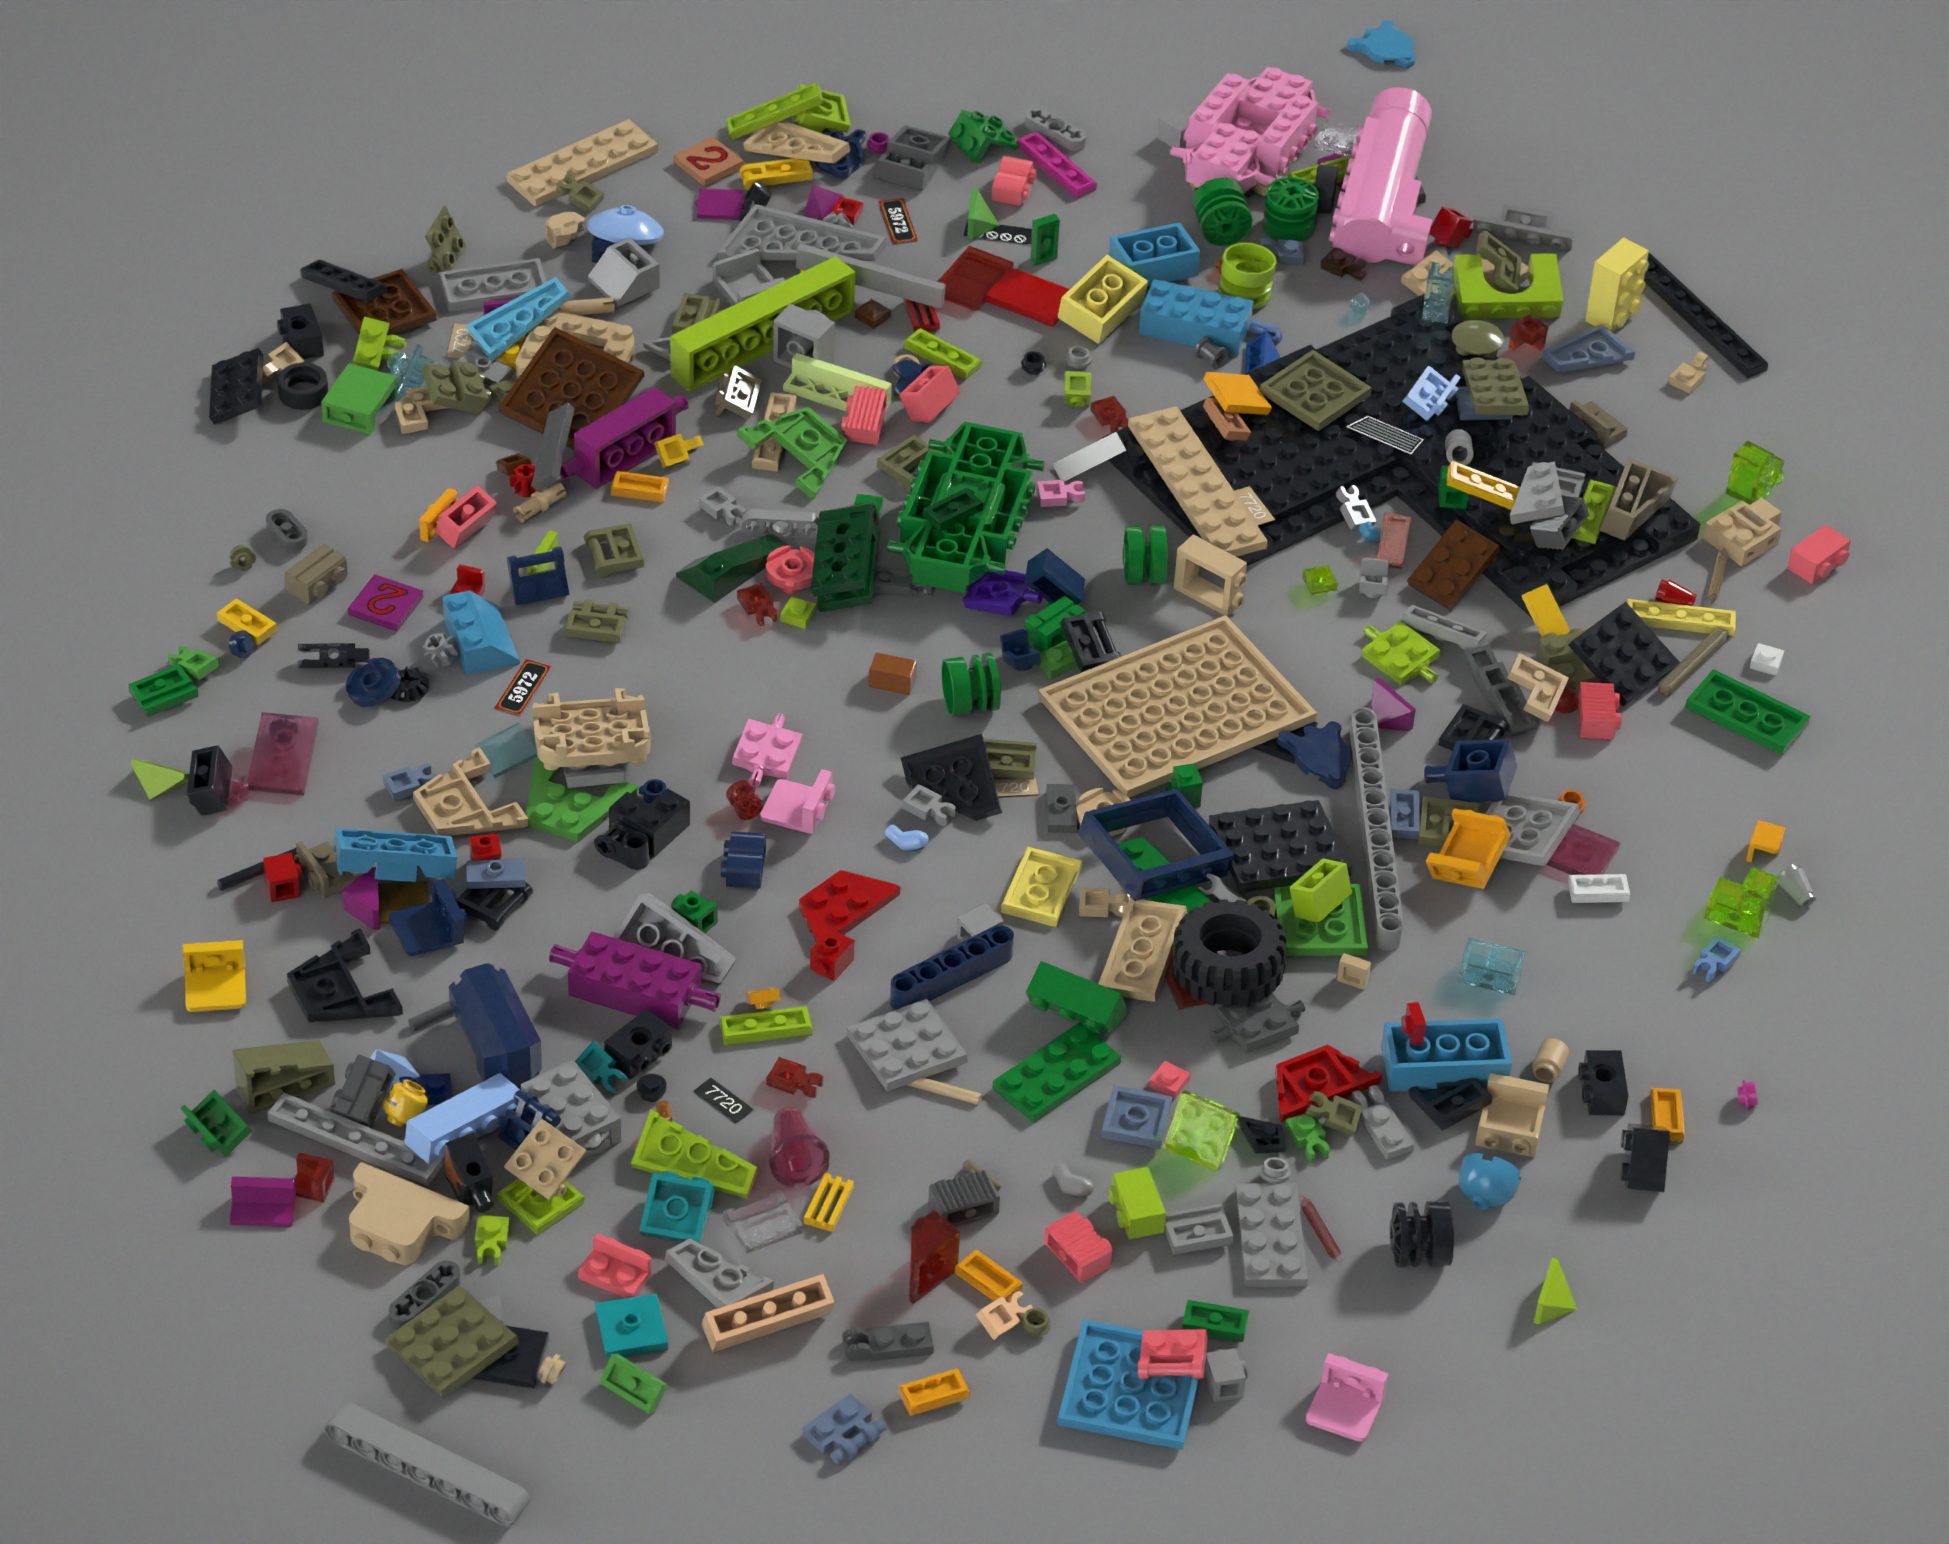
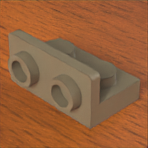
[713,365,762,420]
[1569,400,1628,449]
[294,841,355,898]

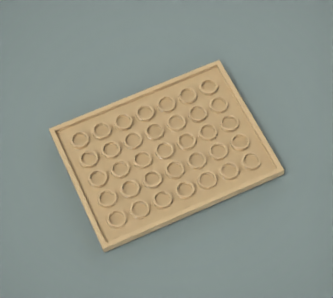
[1038,615,1317,798]

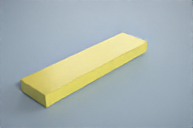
[1627,599,1736,637]

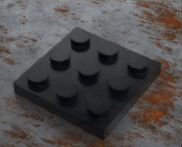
[1568,601,1680,707]

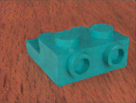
[639,1171,715,1244]

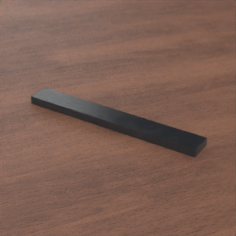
[1644,252,1769,378]

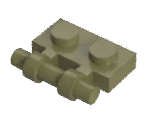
[565,599,629,643]

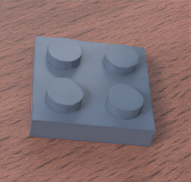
[1101,1085,1173,1149]

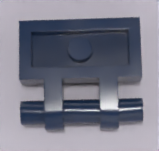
[497,1090,561,1150]

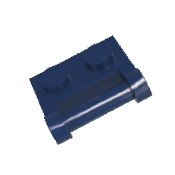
[507,546,570,605]

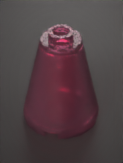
[769,1107,830,1187]

